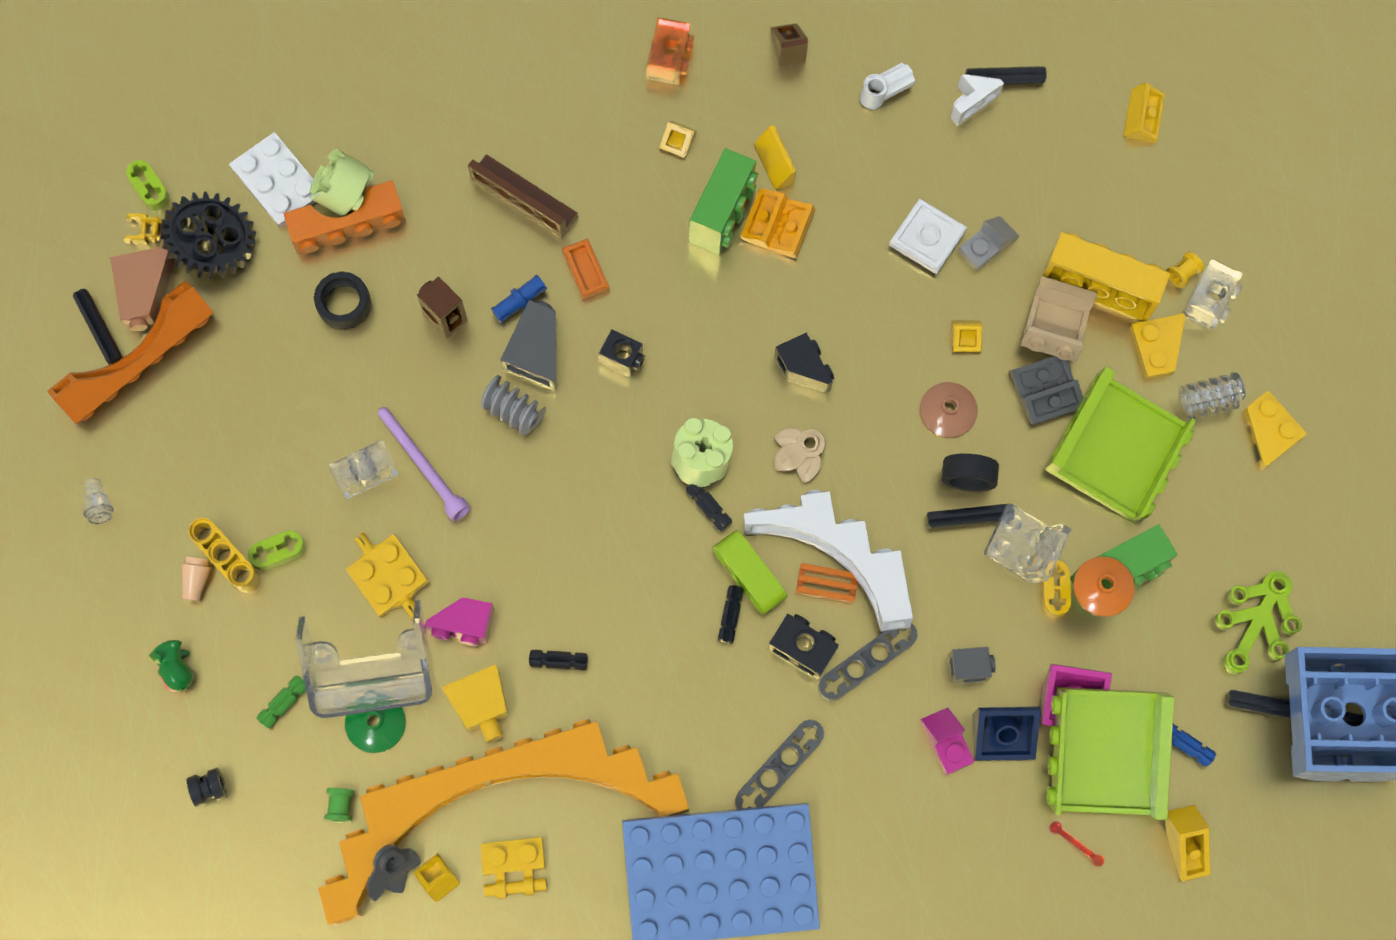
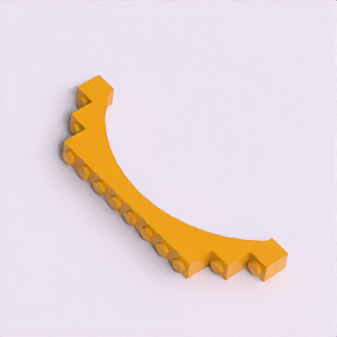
[318,719,689,926]

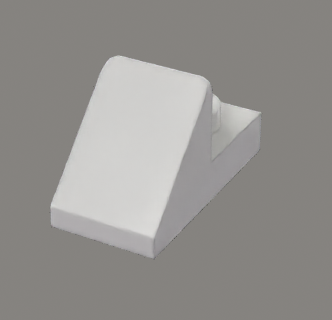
[950,74,1004,126]

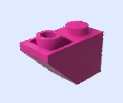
[425,597,495,646]

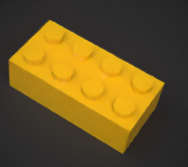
[1042,232,1171,322]

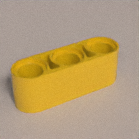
[188,518,260,593]

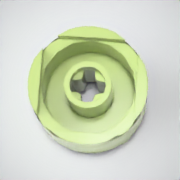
[310,149,374,216]
[671,418,733,487]

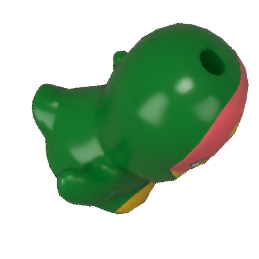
[149,640,194,692]

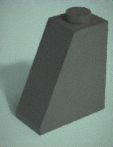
[500,300,557,390]

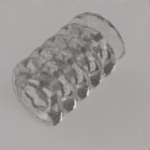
[1178,372,1246,419]

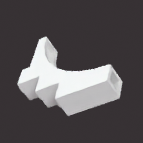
[743,490,913,631]

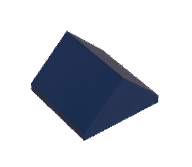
[972,707,1041,760]

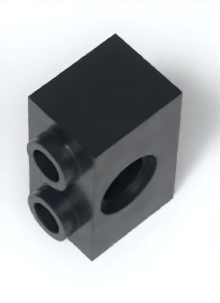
[767,613,839,680]

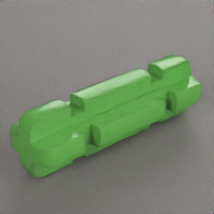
[257,675,308,728]

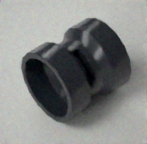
[186,768,227,807]

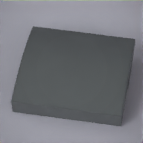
[1009,356,1083,425]

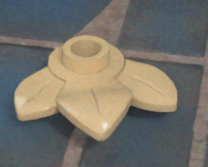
[774,427,826,483]

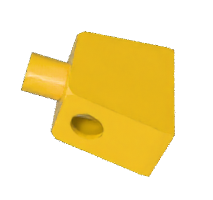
[442,664,509,743]

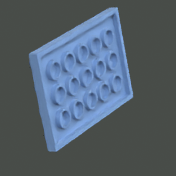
[622,802,820,940]

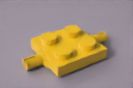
[345,533,429,620]

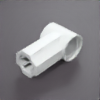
[860,62,915,109]

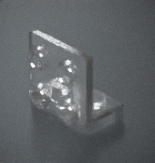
[984,504,1072,583]

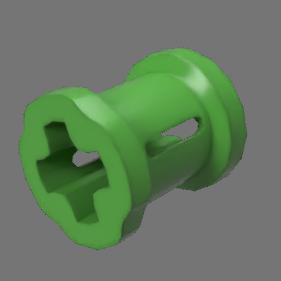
[324,788,355,822]

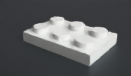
[229,132,317,229]

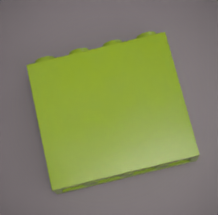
[1044,367,1196,523]
[1046,687,1174,820]

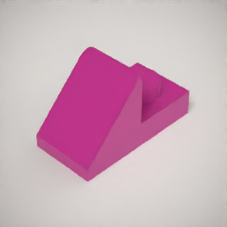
[920,707,975,775]

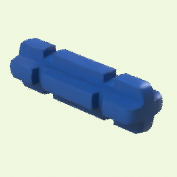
[1172,724,1216,766]

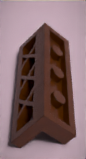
[468,154,578,238]

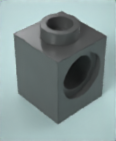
[948,647,996,684]

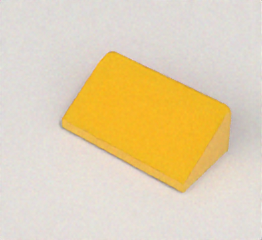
[1124,82,1166,143]
[754,125,796,190]

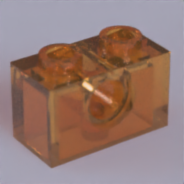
[647,17,694,85]

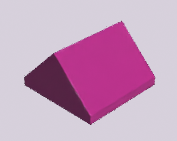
[1041,664,1112,726]

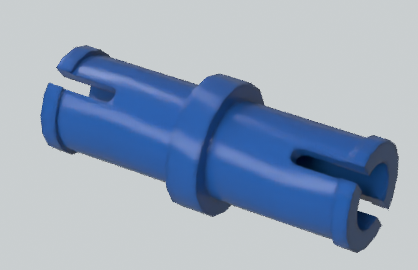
[491,274,547,323]

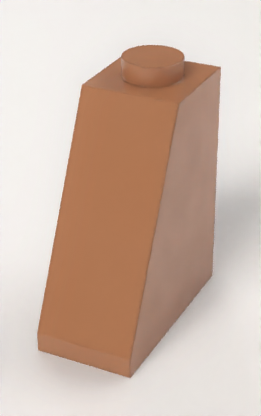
[110,247,175,331]

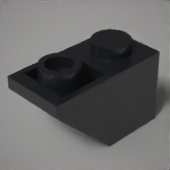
[774,332,834,393]

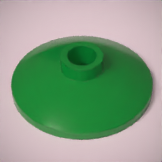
[345,693,406,753]

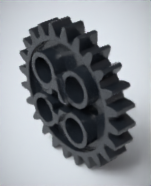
[160,191,256,279]

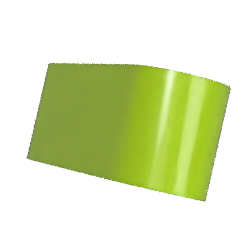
[712,529,788,615]

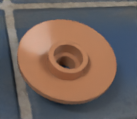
[920,382,978,438]

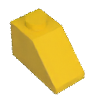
[1166,804,1211,882]

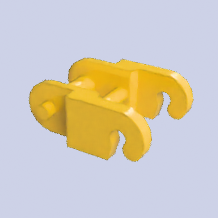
[124,213,162,245]

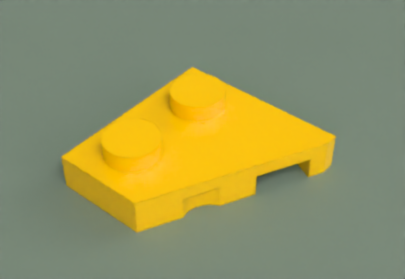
[1130,313,1186,380]
[1244,390,1307,469]

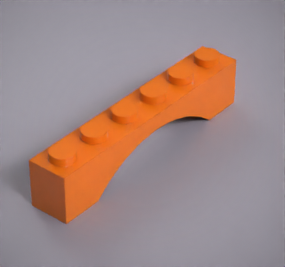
[47,281,214,424]

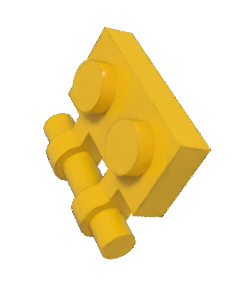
[480,837,547,899]

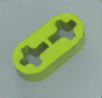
[126,160,169,210]
[248,530,305,571]

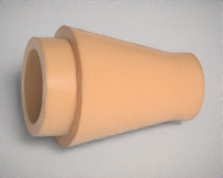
[181,557,211,601]

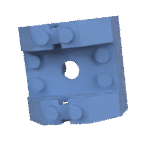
[1284,647,1396,782]

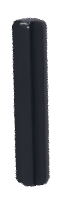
[965,66,1047,84]
[73,288,122,365]
[926,504,1014,529]

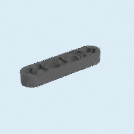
[818,623,918,702]
[735,720,824,809]

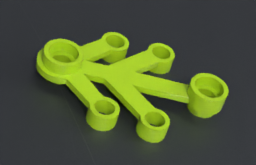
[1215,571,1302,675]

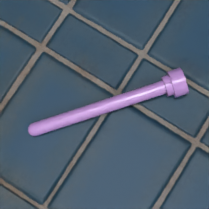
[378,407,471,522]

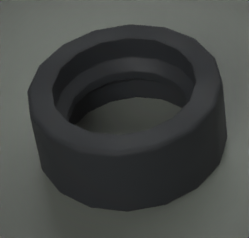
[314,271,371,330]
[941,453,999,492]

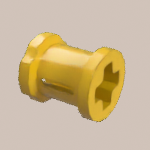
[1166,251,1205,289]

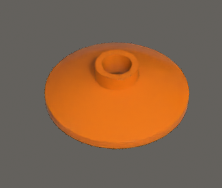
[1073,557,1135,617]

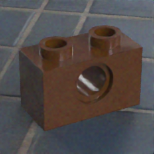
[417,276,468,339]

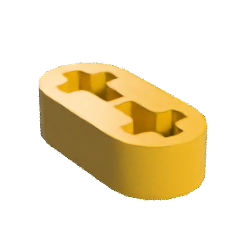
[1041,560,1071,618]

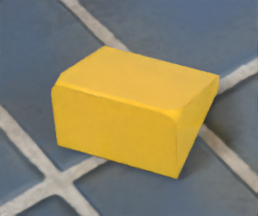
[659,121,697,158]
[951,320,983,352]
[413,853,460,902]

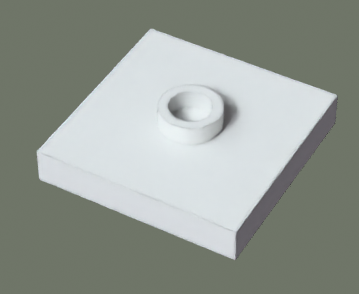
[889,198,967,275]

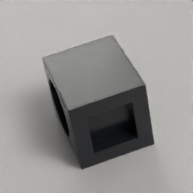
[599,329,645,377]

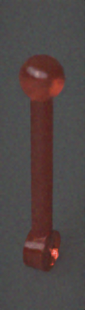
[1049,821,1104,867]

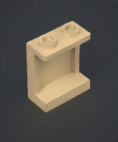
[1020,276,1097,363]

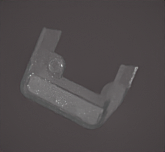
[295,600,432,718]

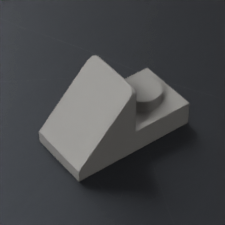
[958,216,1019,271]

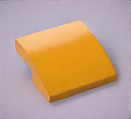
[740,188,815,258]

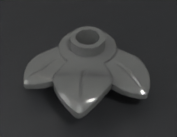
[367,844,420,901]

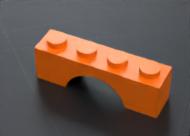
[283,180,406,254]

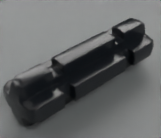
[686,484,732,532]
[718,585,744,644]
[529,650,588,670]

